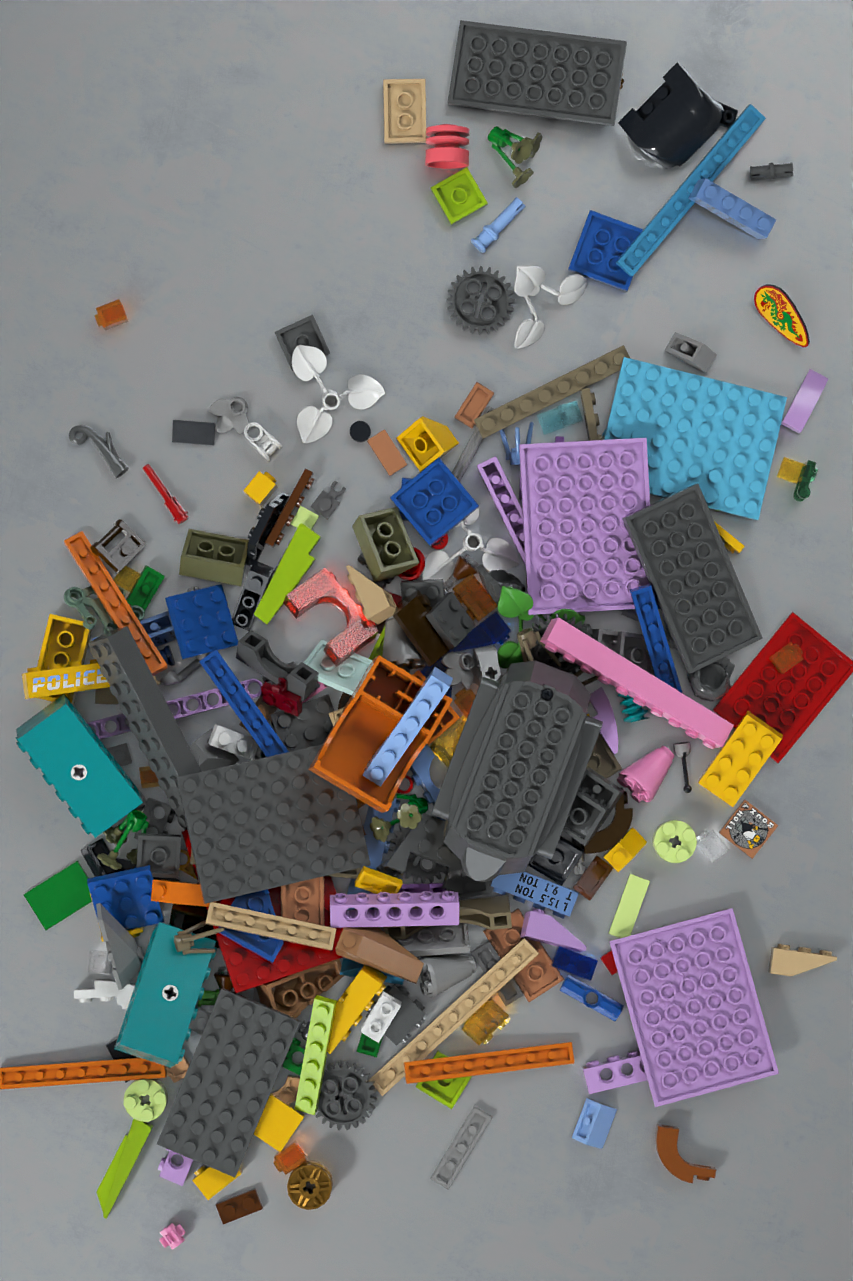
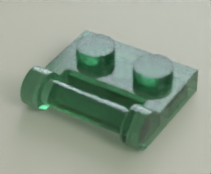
[793,460,818,502]

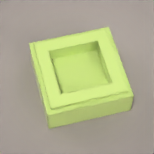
[291,506,319,530]

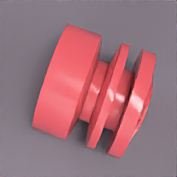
[425,124,469,169]

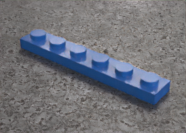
[630,584,682,693]
[199,649,289,757]

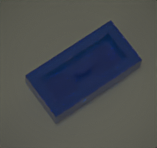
[551,946,598,981]

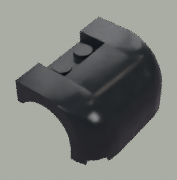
[618,62,724,169]

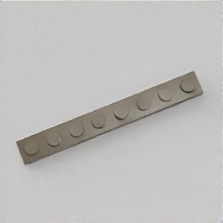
[473,345,631,439]

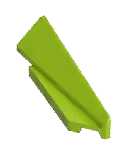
[254,523,321,625]
[97,1119,154,1219]

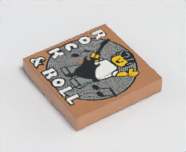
[718,799,778,859]

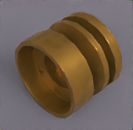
[287,1160,333,1210]

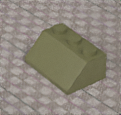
[352,507,419,582]
[179,529,249,586]

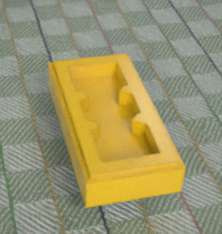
[355,866,403,894]

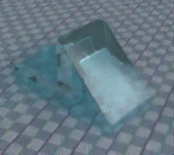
[537,401,583,435]

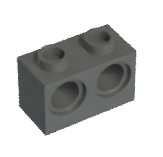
[134,798,175,839]

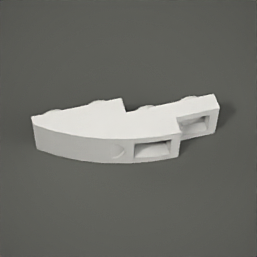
[207,724,266,761]
[74,979,135,1009]

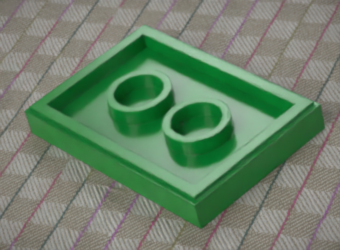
[24,861,92,930]

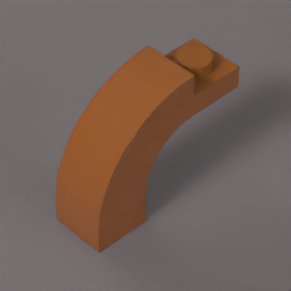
[655,1124,716,1183]

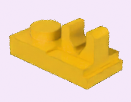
[714,521,745,554]

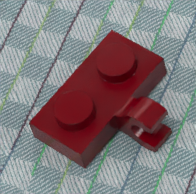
[261,677,302,717]

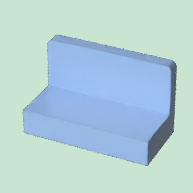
[572,1098,617,1149]

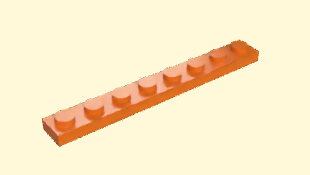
[64,531,168,676]
[403,1042,574,1084]
[0,1058,167,1089]

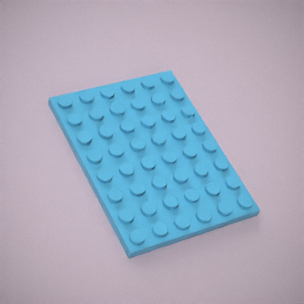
[604,357,787,520]

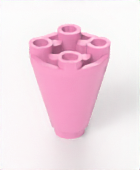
[617,746,675,803]

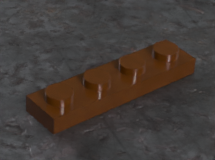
[265,468,315,548]

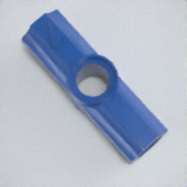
[560,974,624,1021]

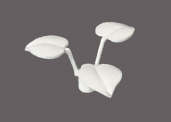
[514,265,588,349]
[292,345,385,444]
[422,508,520,584]

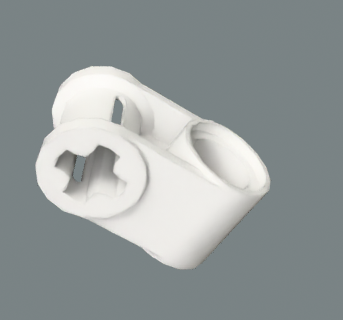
[244,422,283,461]

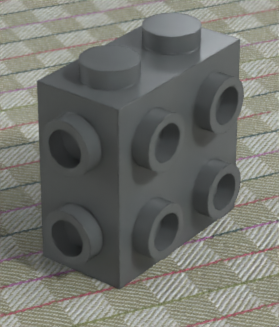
[366,984,426,1046]

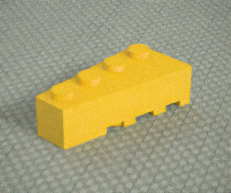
[328,965,387,1054]

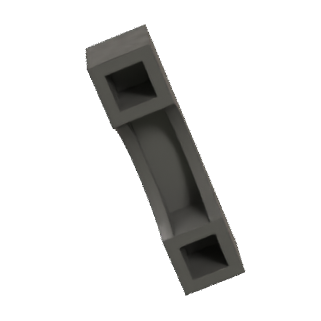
[236,630,319,701]

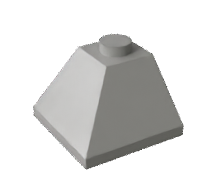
[189,728,239,772]

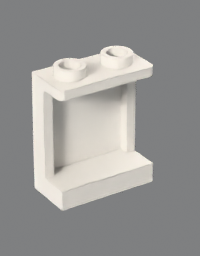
[361,991,402,1043]

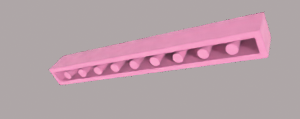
[540,618,734,749]

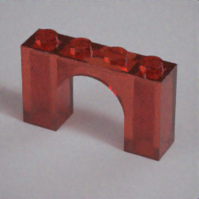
[283,568,378,667]

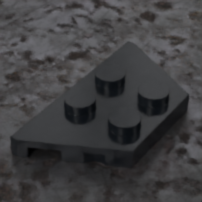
[246,492,289,567]

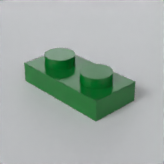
[126,565,165,611]

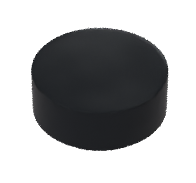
[350,421,371,443]

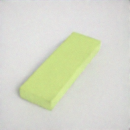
[608,874,650,938]

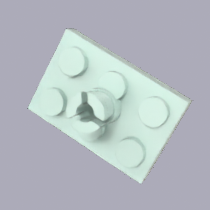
[304,639,372,695]

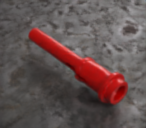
[142,464,189,524]

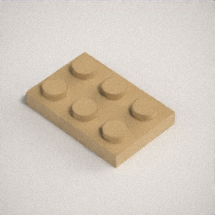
[383,79,426,144]

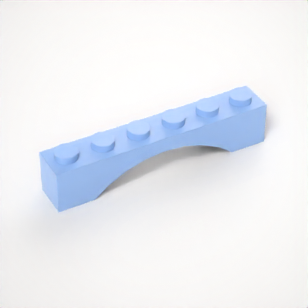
[363,667,453,787]

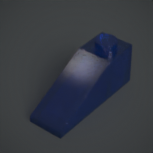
[447,611,512,653]

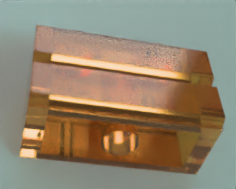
[452,574,498,622]

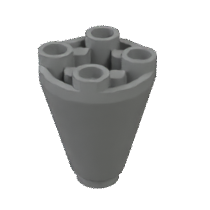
[382,616,424,673]
[419,955,476,997]

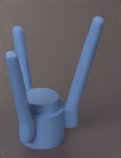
[500,422,534,465]

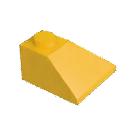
[396,416,459,472]

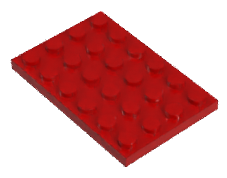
[712,612,853,764]

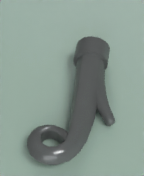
[69,425,129,479]

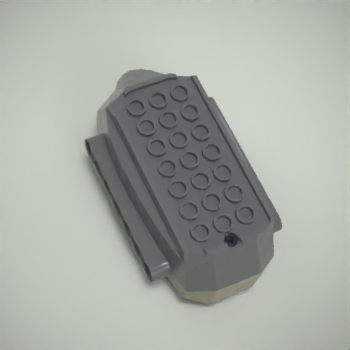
[431,660,603,882]

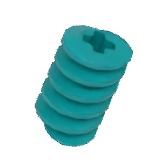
[618,694,650,723]

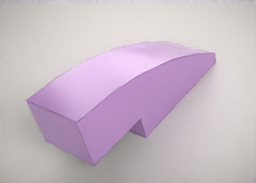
[781,369,828,434]
[590,687,618,754]

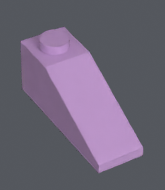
[520,909,587,952]

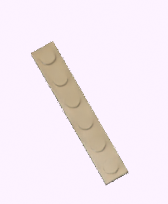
[205,902,336,950]

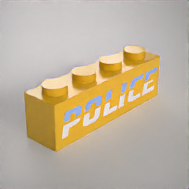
[22,659,110,699]

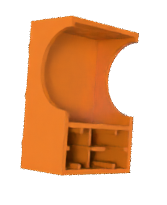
[308,655,453,813]

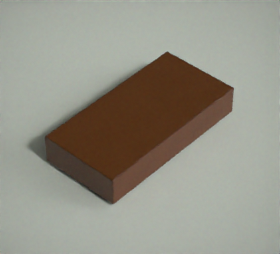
[573,855,613,901]

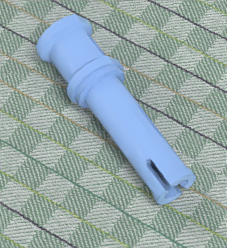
[470,197,526,253]

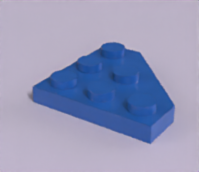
[219,889,284,963]

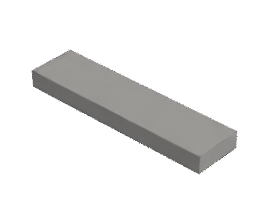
[430,1105,493,1190]

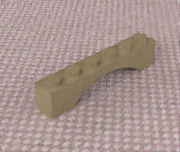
[383,895,512,940]

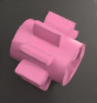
[159,1223,185,1249]

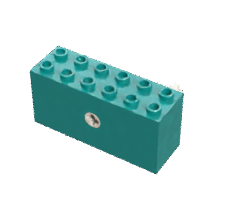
[16,694,143,838]
[114,922,217,1068]

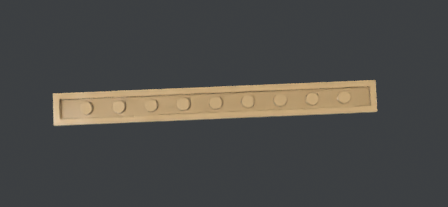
[368,938,539,1096]

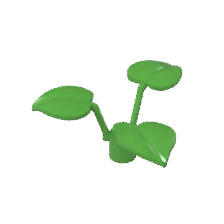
[497,586,585,669]

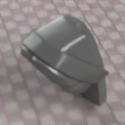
[477,564,526,605]
[687,657,735,701]

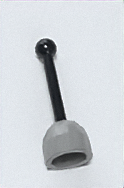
[673,742,692,793]

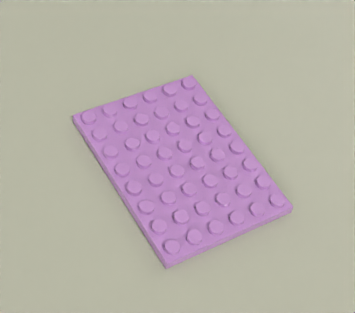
[519,438,655,615]
[609,908,779,1107]

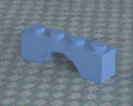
[410,744,446,821]

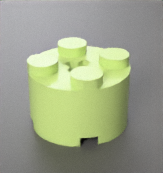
[652,820,697,863]
[123,1078,168,1122]

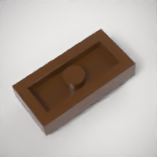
[216,1188,263,1225]

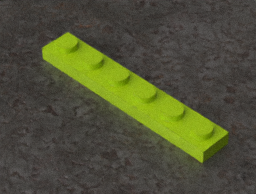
[294,995,337,1115]

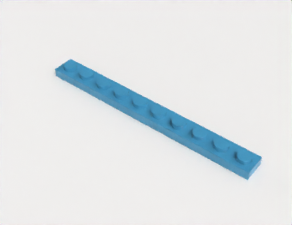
[615,104,766,277]

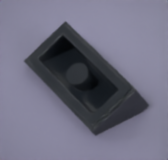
[172,420,216,445]
[81,838,120,877]

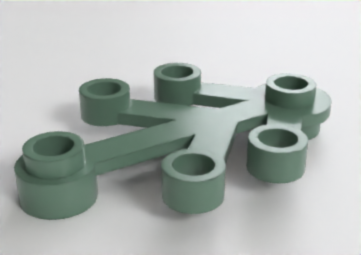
[63,586,145,633]

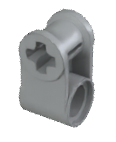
[473,645,501,683]

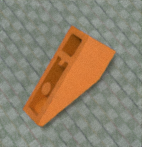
[151,880,220,907]

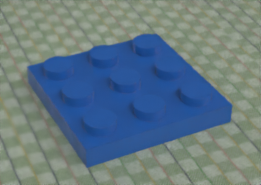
[568,210,643,292]
[390,458,479,547]
[165,584,238,660]
[87,865,164,930]

